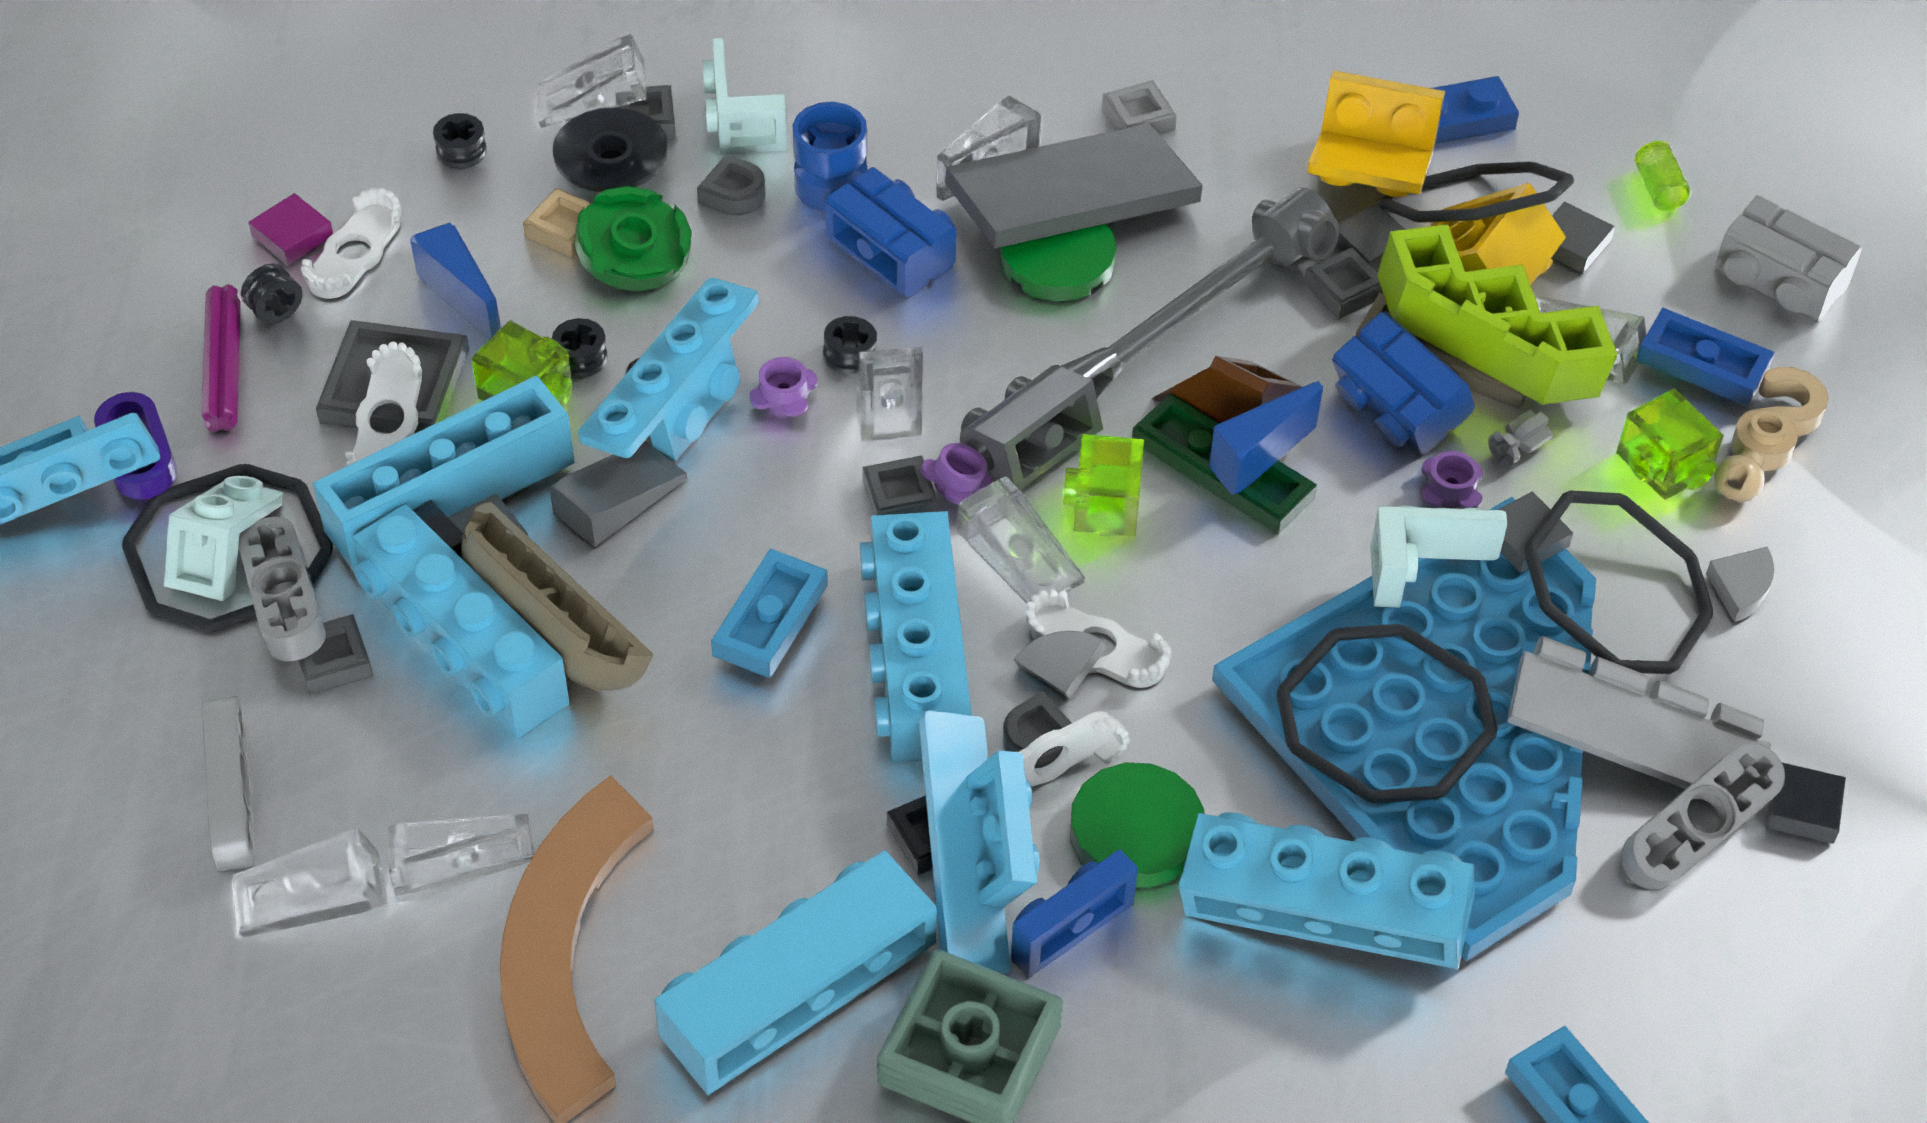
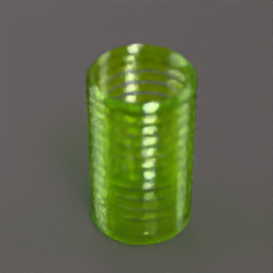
[1634,140,1691,211]

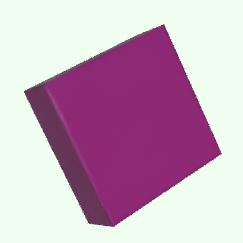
[248,193,333,266]

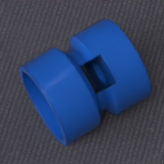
[792,102,868,211]

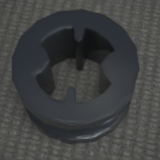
[433,113,487,169]
[240,263,303,324]
[823,316,877,374]
[551,318,608,378]

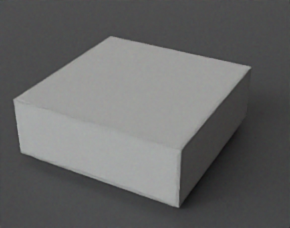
[1102,80,1177,134]

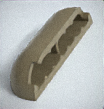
[461,502,654,691]

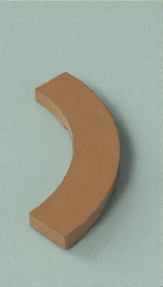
[500,775,654,1123]

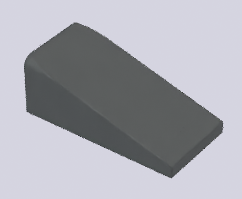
[549,441,687,547]

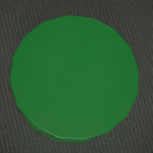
[574,186,692,292]
[1000,224,1117,302]
[1070,762,1205,888]

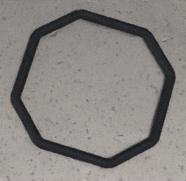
[1379,161,1574,223]
[122,464,333,631]
[1524,490,1713,674]
[1276,624,1498,804]

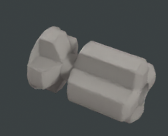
[1488,409,1553,466]

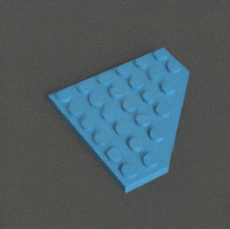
[1212,497,1596,961]

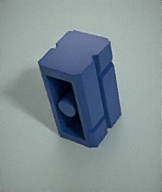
[825,167,956,298]
[1332,312,1475,455]

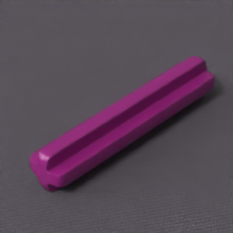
[201,284,241,432]

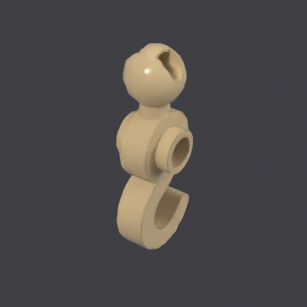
[1714,367,1829,503]

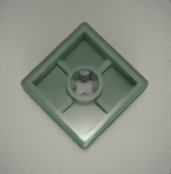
[877,949,1063,1123]

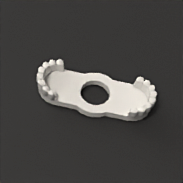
[301,188,401,299]
[345,342,422,466]
[1026,589,1171,688]
[1019,711,1130,788]

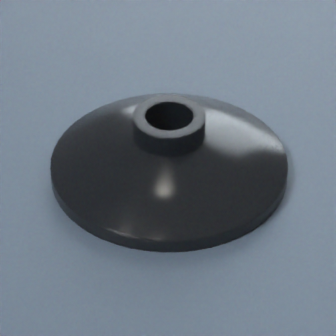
[553,107,668,192]

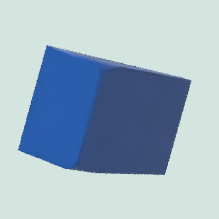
[410,222,502,343]
[1209,381,1323,495]

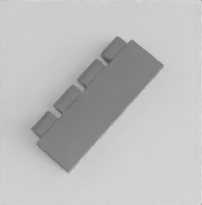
[1506,636,1772,815]

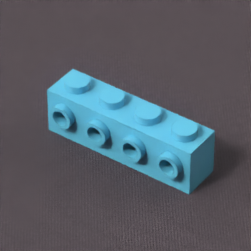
[313,375,575,572]
[352,503,570,740]
[860,511,972,762]
[1179,812,1475,969]
[654,850,937,1095]

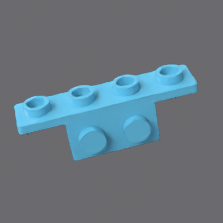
[578,277,759,462]
[0,413,160,524]
[919,711,1039,975]

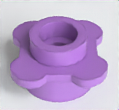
[749,357,818,417]
[920,443,993,505]
[1420,451,1483,509]

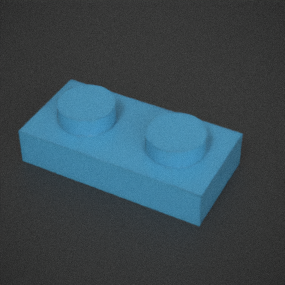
[711,548,828,678]
[1505,1025,1649,1123]

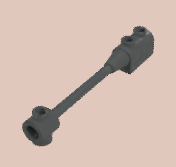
[960,187,1339,493]

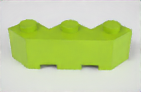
[1377,224,1618,405]

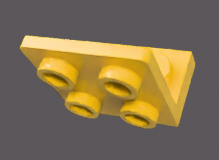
[1307,70,1445,197]

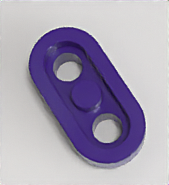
[94,392,177,499]

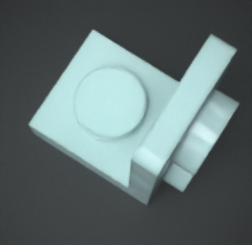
[702,38,788,155]
[164,476,283,601]
[1370,505,1507,608]

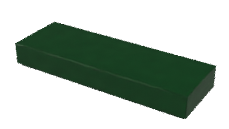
[1132,393,1317,535]

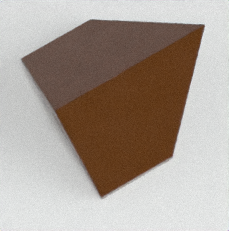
[1152,356,1302,424]

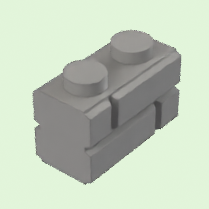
[1714,195,1862,322]

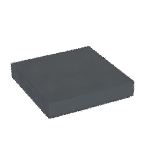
[316,320,469,434]

